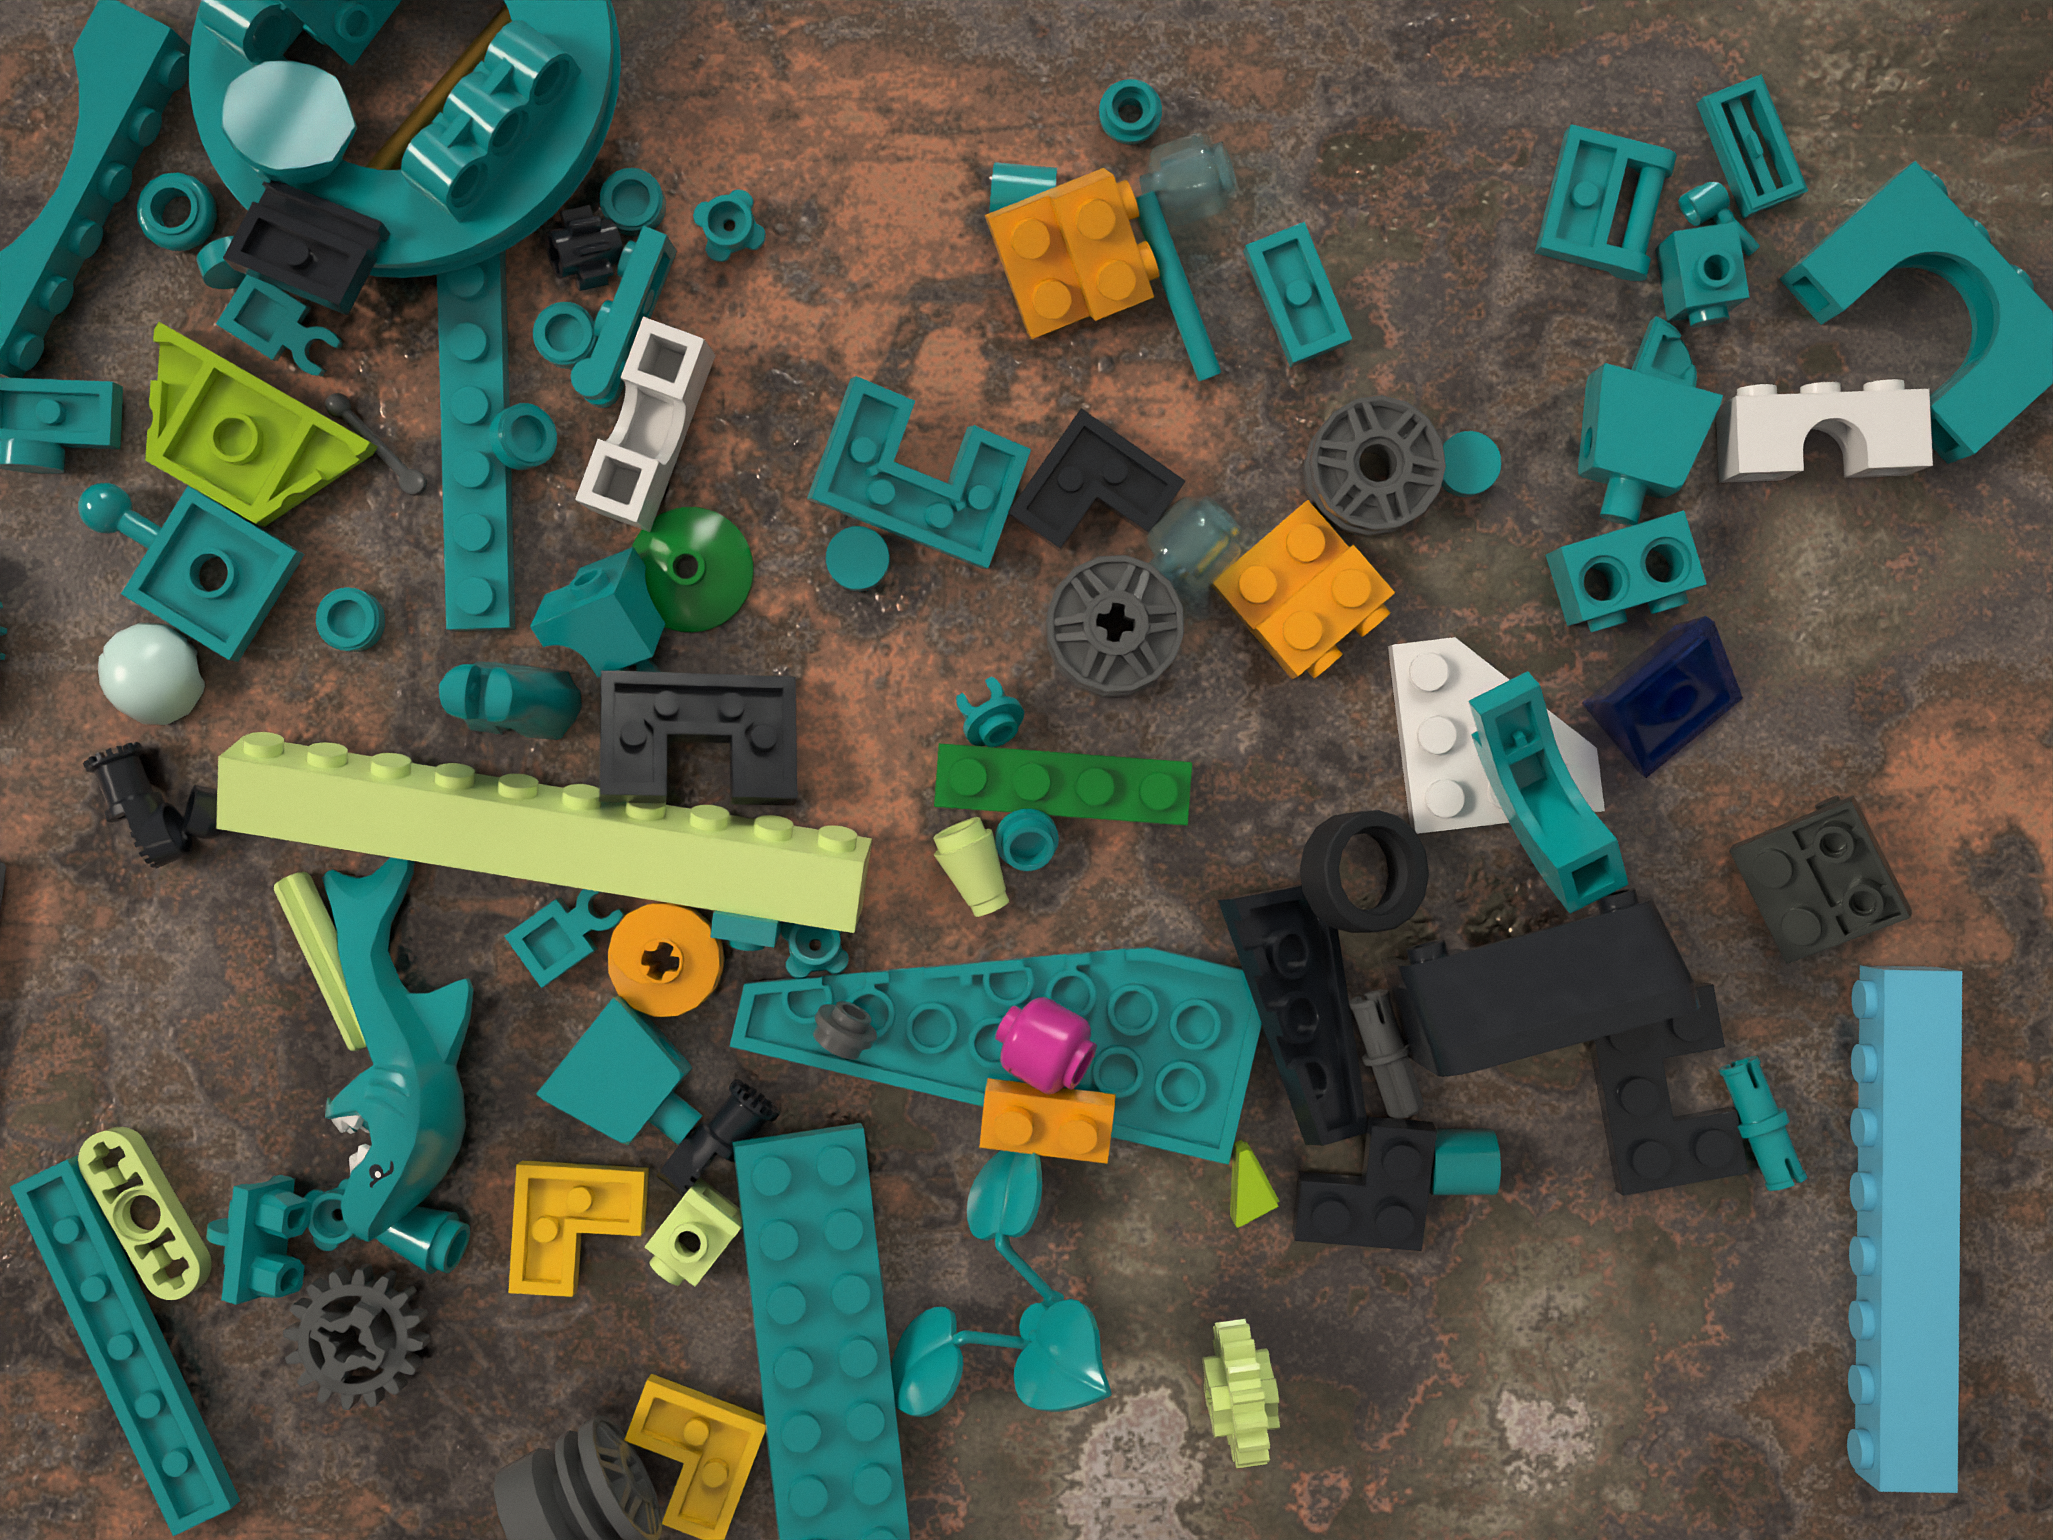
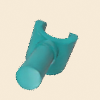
[1678,182,1760,256]

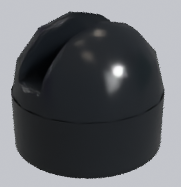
[182,785,228,839]

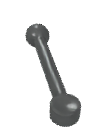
[325,393,427,496]

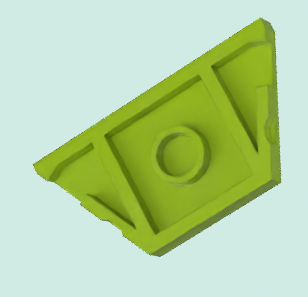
[145,322,378,527]

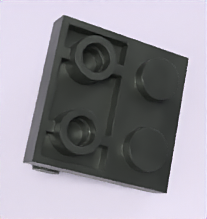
[1729,795,1912,964]

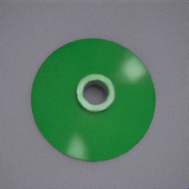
[632,507,754,633]

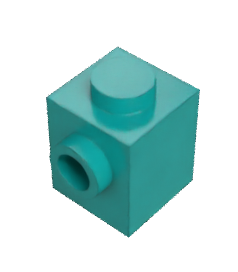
[1655,222,1750,328]

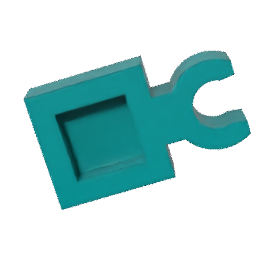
[216,275,344,377]
[504,889,628,988]

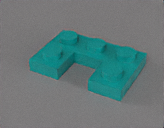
[807,376,1031,569]

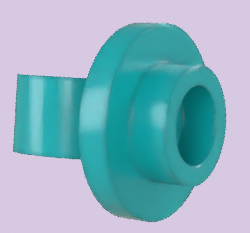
[956,676,1025,747]

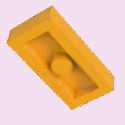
[979,1078,1116,1164]

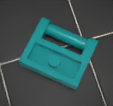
[1534,124,1677,281]

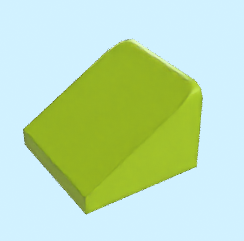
[1230,1139,1280,1228]

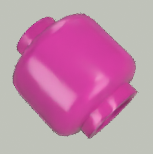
[995,997,1097,1095]

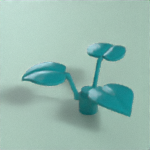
[891,1150,1112,1417]

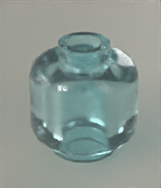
[1139,132,1238,226]
[1147,495,1242,591]

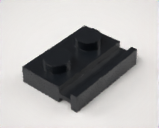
[223,180,390,315]

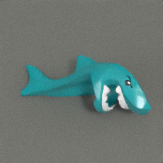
[322,857,474,1242]

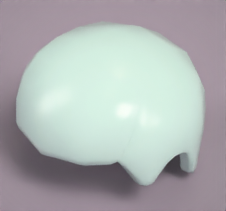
[98,622,205,725]

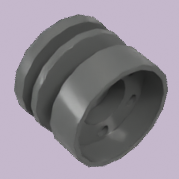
[1046,555,1184,698]
[494,1415,662,1540]

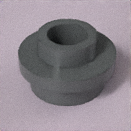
[813,1001,877,1059]

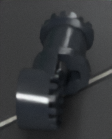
[83,742,193,869]
[656,1079,780,1197]

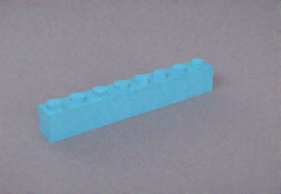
[1847,965,1962,1493]

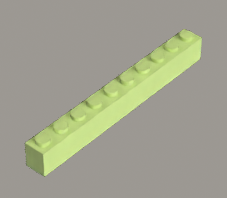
[216,732,872,933]

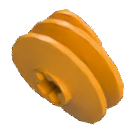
[608,902,725,1017]

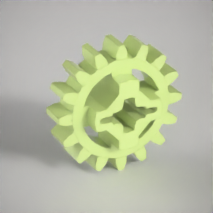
[1202,1319,1280,1468]

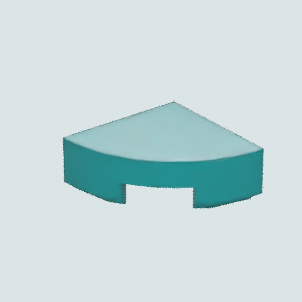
[1631,316,1697,388]

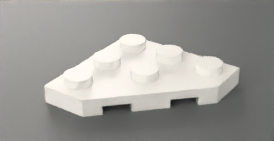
[1388,637,1605,834]

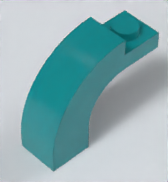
[1468,671,1629,914]

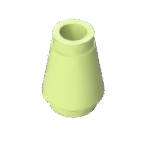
[933,817,1009,917]

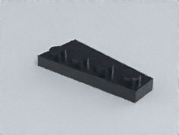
[1218,884,1368,1146]

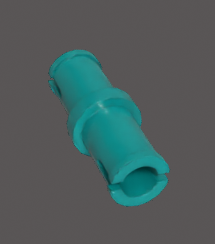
[1718,1056,1808,1191]

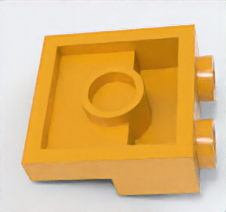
[985,168,1160,339]
[1210,500,1395,679]

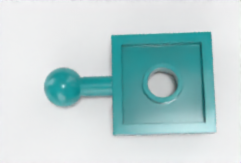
[78,483,305,662]

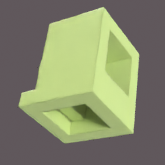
[645,1177,742,1287]

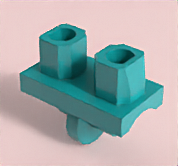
[206,1175,311,1305]

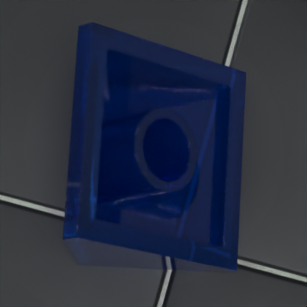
[1582,616,1743,778]

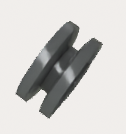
[1302,395,1446,537]

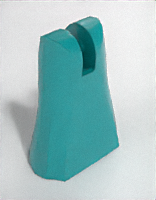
[439,661,582,740]

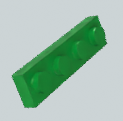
[934,743,1192,826]

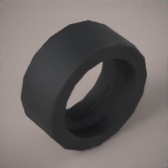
[1299,810,1429,933]

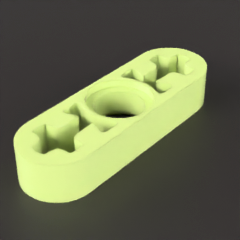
[78,1127,212,1300]

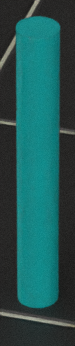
[1135,191,1222,381]

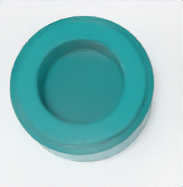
[600,168,666,236]
[196,236,246,289]
[533,302,599,369]
[489,403,557,470]
[1441,431,1501,497]
[0,439,65,474]
[826,526,891,592]
[316,587,385,652]

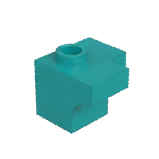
[530,547,665,678]

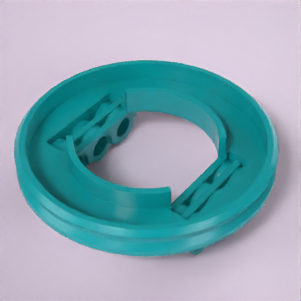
[189,0,621,278]

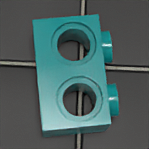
[1545,510,1707,633]

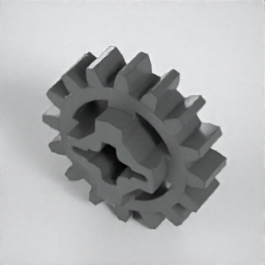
[283,1263,431,1410]

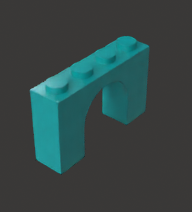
[1779,161,2053,464]

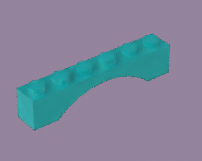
[0,0,191,378]

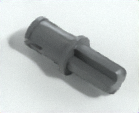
[1349,989,1424,1119]

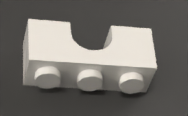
[575,317,715,532]
[1716,379,1933,483]

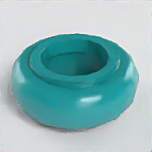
[136,172,217,252]

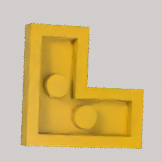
[508,1160,649,1297]
[624,1373,766,1540]

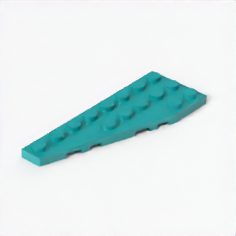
[729,946,1262,1165]

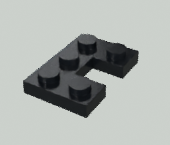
[599,670,798,806]
[1588,983,1748,1196]

